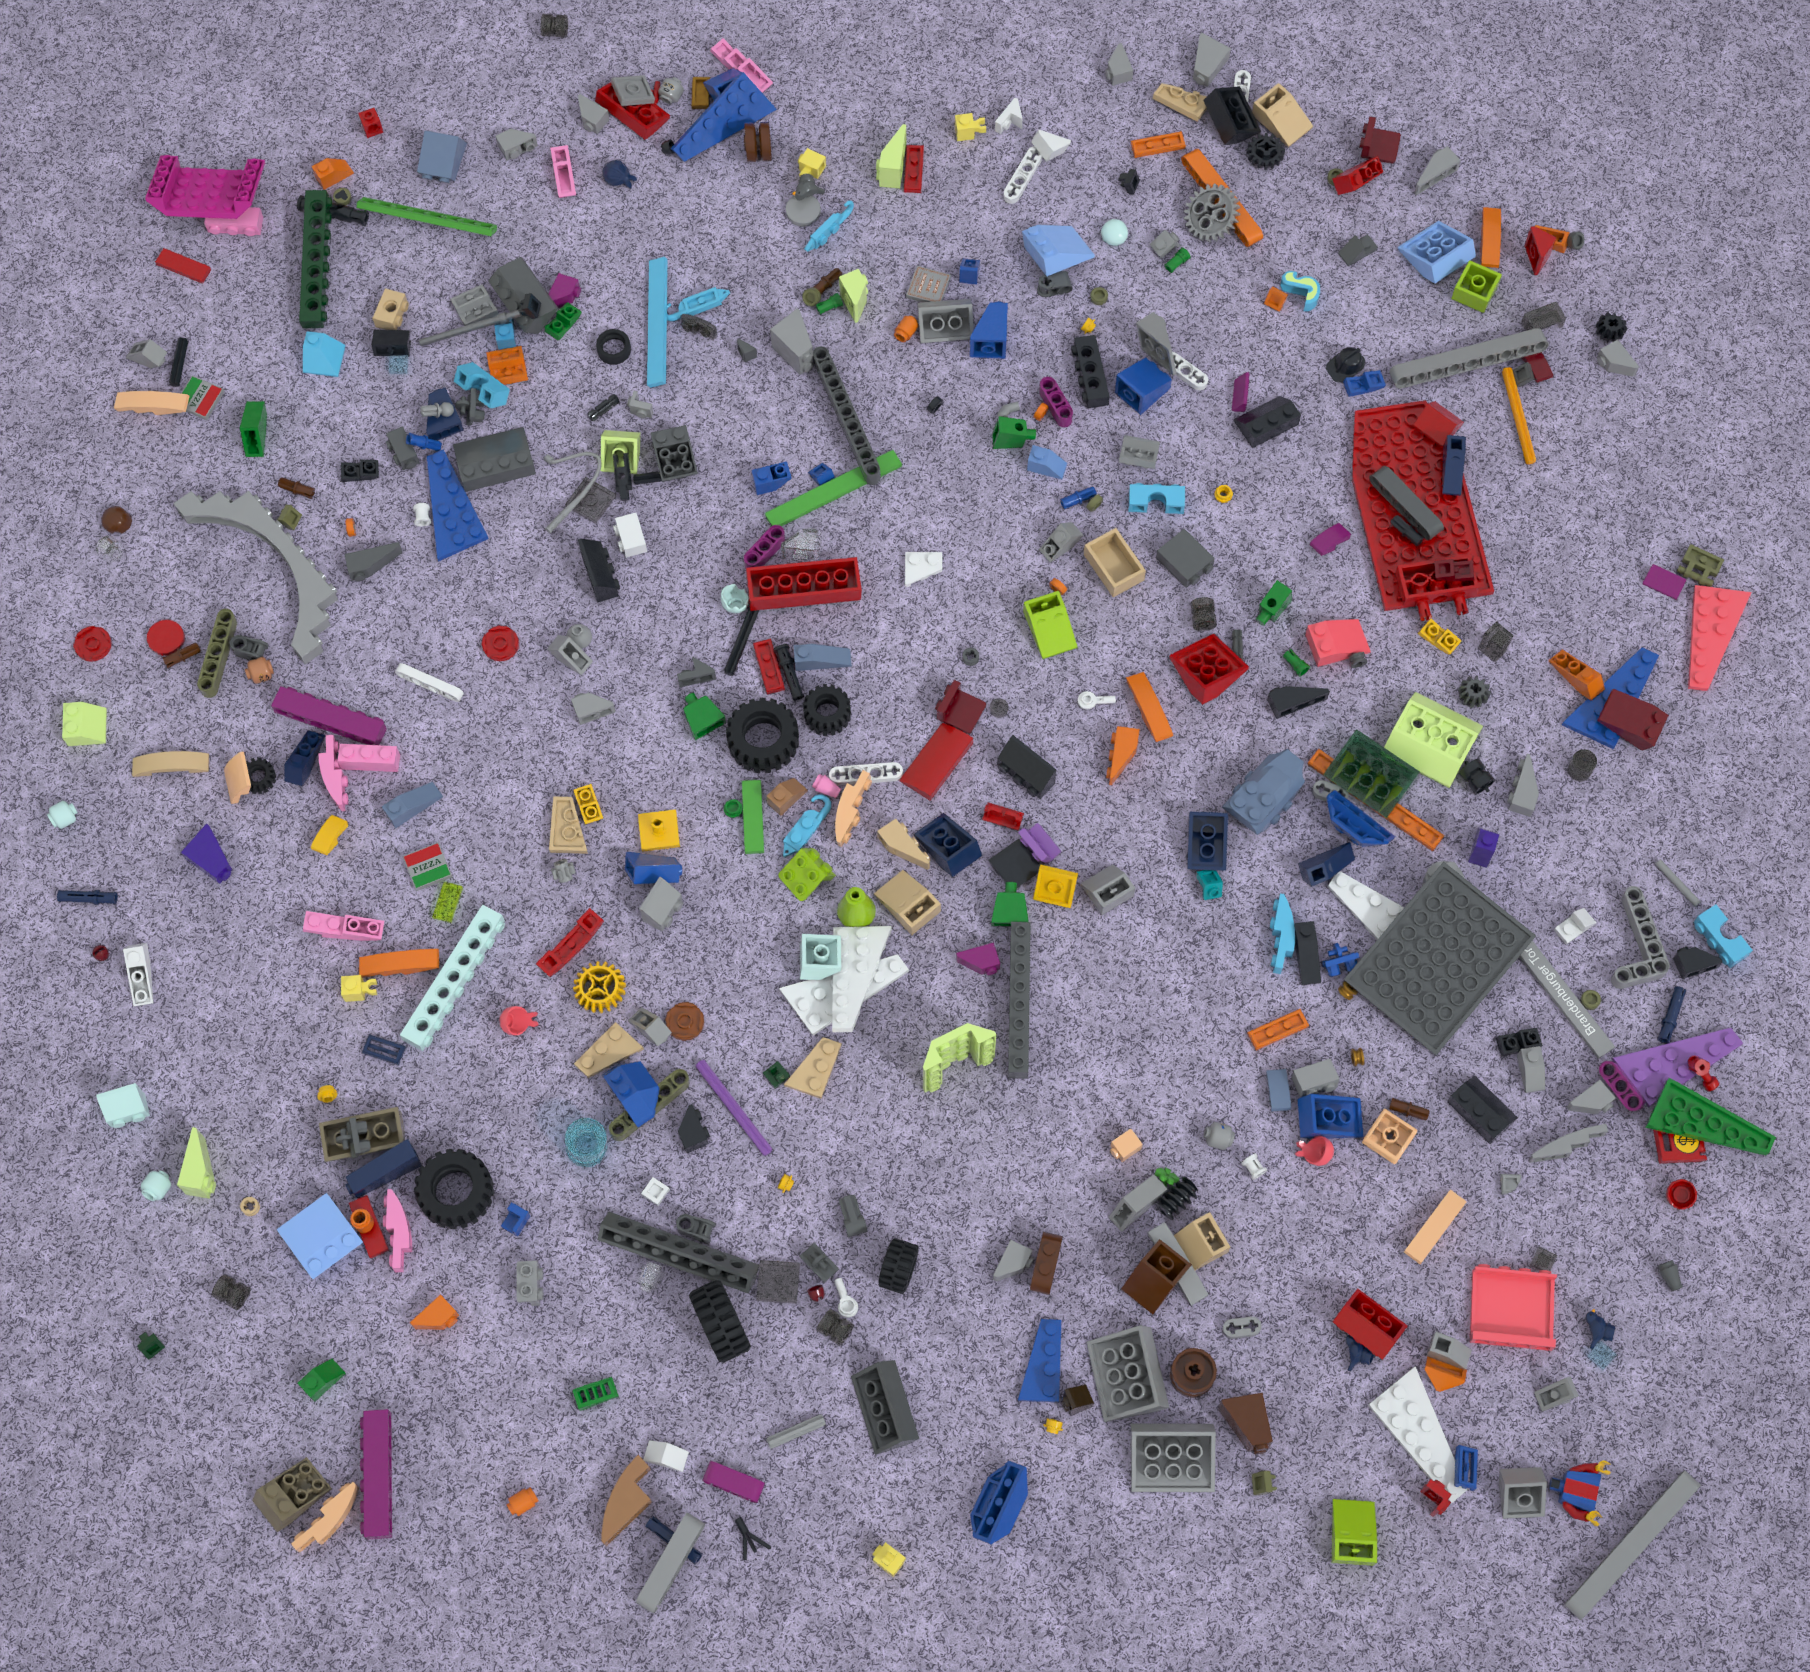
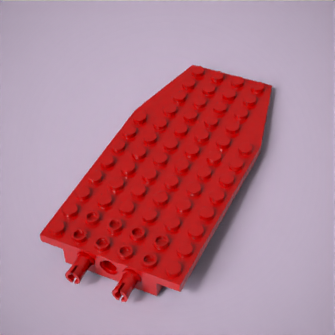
[1352,400,1494,621]

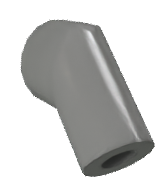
[997,402,1020,417]

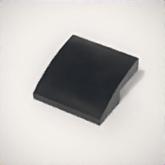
[988,839,1040,888]

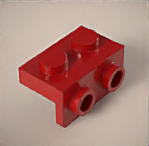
[1420,1479,1452,1517]

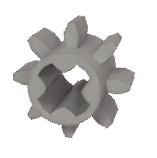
[551,859,576,883]

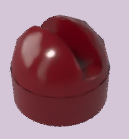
[92,945,109,961]
[807,1285,825,1302]

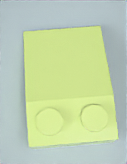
[876,124,907,189]
[177,1127,216,1199]

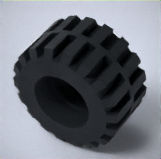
[803,684,851,736]
[878,1238,919,1294]

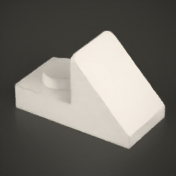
[995,98,1023,134]
[1554,908,1596,945]

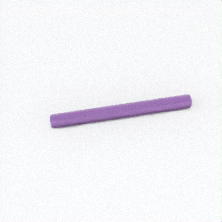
[696,1060,772,1156]

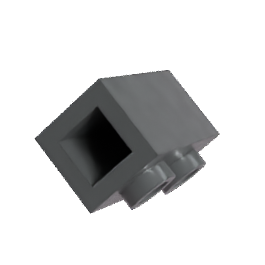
[385,426,420,470]

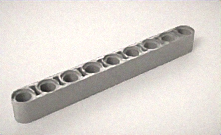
[1389,328,1549,389]
[1564,1470,1701,1620]

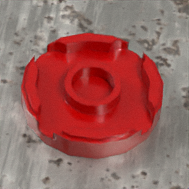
[147,620,185,656]
[73,626,112,662]
[481,626,519,661]

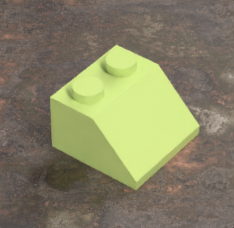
[839,269,868,323]
[601,430,641,474]
[62,702,107,746]

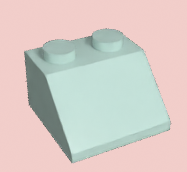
[800,934,841,980]
[96,1083,150,1128]

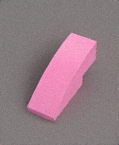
[550,145,576,198]

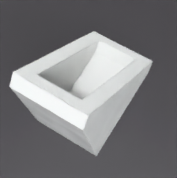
[1032,130,1071,162]
[643,1440,689,1472]

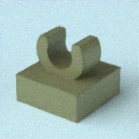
[277,504,302,530]
[1251,1471,1277,1495]

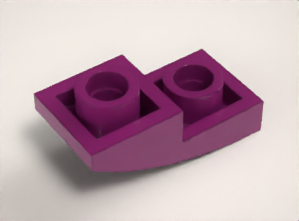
[1309,523,1351,556]

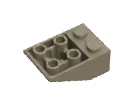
[252,1457,332,1532]

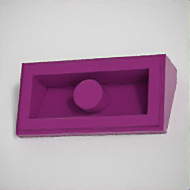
[1232,372,1250,412]
[1642,564,1687,600]

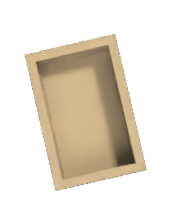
[1084,528,1146,597]

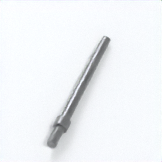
[419,310,522,346]

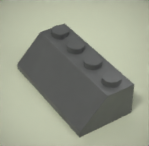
[488,257,558,334]
[851,1360,919,1455]

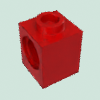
[358,108,383,138]

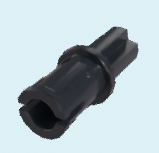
[1390,515,1424,547]

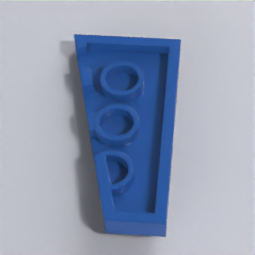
[1018,1319,1061,1403]

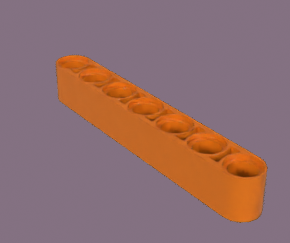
[1181,148,1263,247]

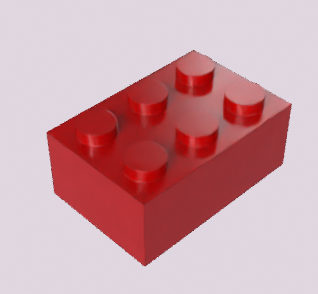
[1333,1288,1408,1360]

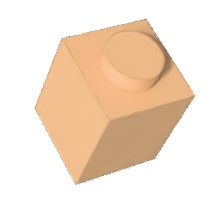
[1110,1129,1143,1162]

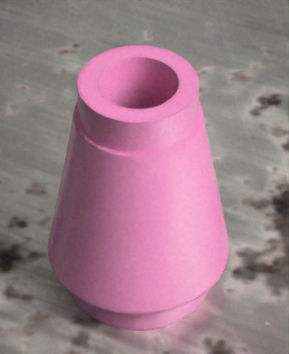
[812,774,841,799]

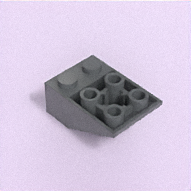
[651,425,698,482]

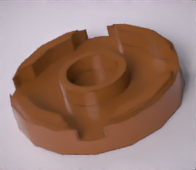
[665,1002,705,1041]

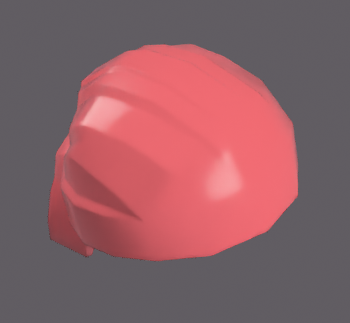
[499,1006,539,1035]
[1295,1136,1334,1166]

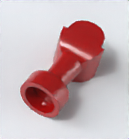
[1688,1055,1720,1092]

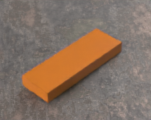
[1130,131,1186,158]
[1247,1009,1309,1051]

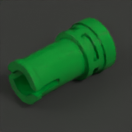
[1164,247,1191,273]
[815,293,843,315]
[1283,649,1310,677]

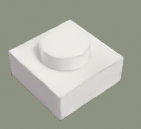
[641,1177,670,1206]

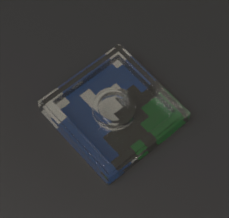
[565,477,616,524]
[756,1260,800,1304]

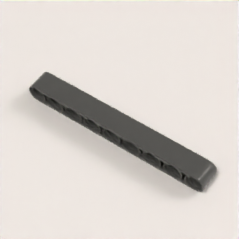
[813,346,881,485]

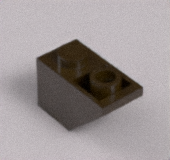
[1061,1384,1094,1416]

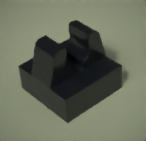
[1118,169,1140,195]
[518,293,541,319]

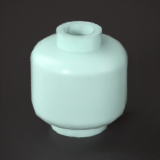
[47,801,78,829]
[140,1171,171,1201]

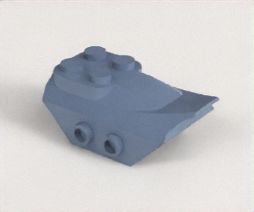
[1222,749,1305,835]

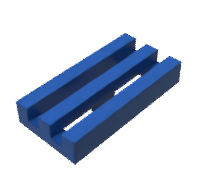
[1454,1445,1478,1491]

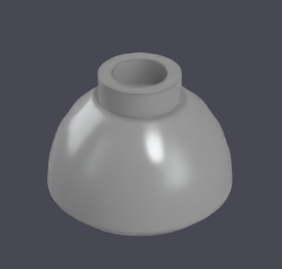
[566,624,592,649]

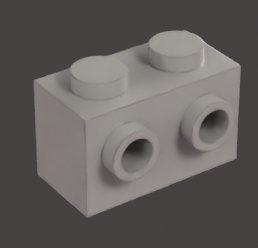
[1292,1059,1339,1098]

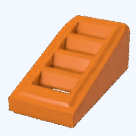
[1535,225,1570,253]

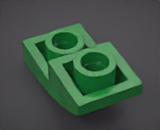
[544,302,582,341]

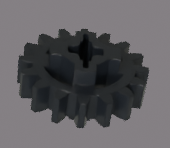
[1246,133,1285,170]

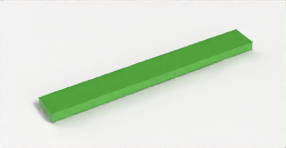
[356,197,497,236]
[765,450,902,526]

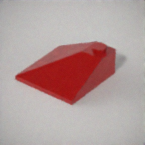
[1169,633,1249,705]

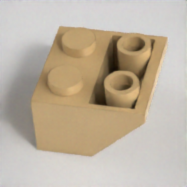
[1174,1212,1230,1270]

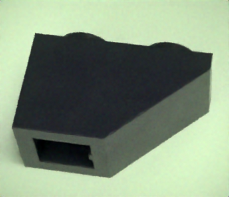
[678,1104,710,1153]

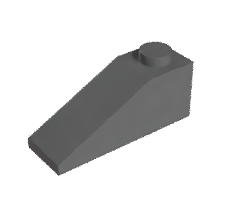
[344,542,403,582]

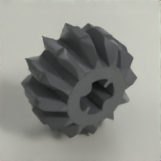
[1458,675,1491,708]

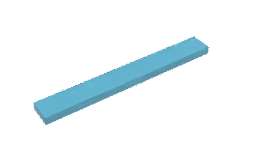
[647,257,668,388]

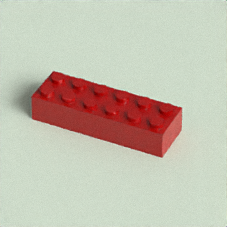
[746,557,862,611]

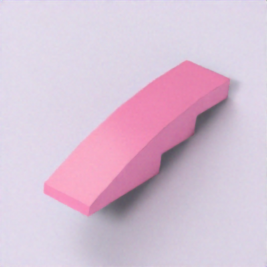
[710,38,773,93]

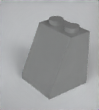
[770,308,814,375]

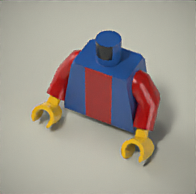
[1549,1460,1611,1526]

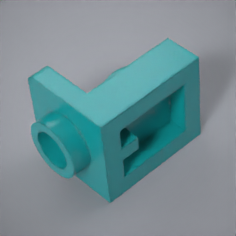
[1196,870,1223,900]

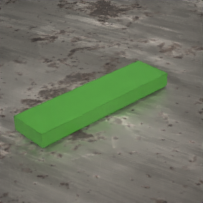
[742,780,764,854]

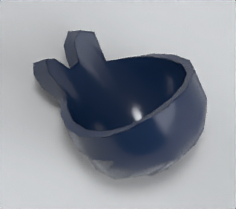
[602,160,637,188]

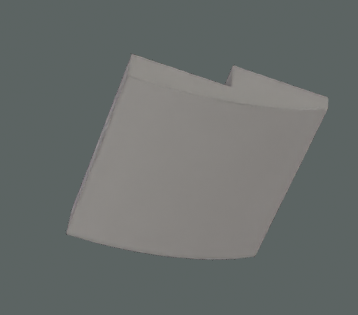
[450,285,499,326]

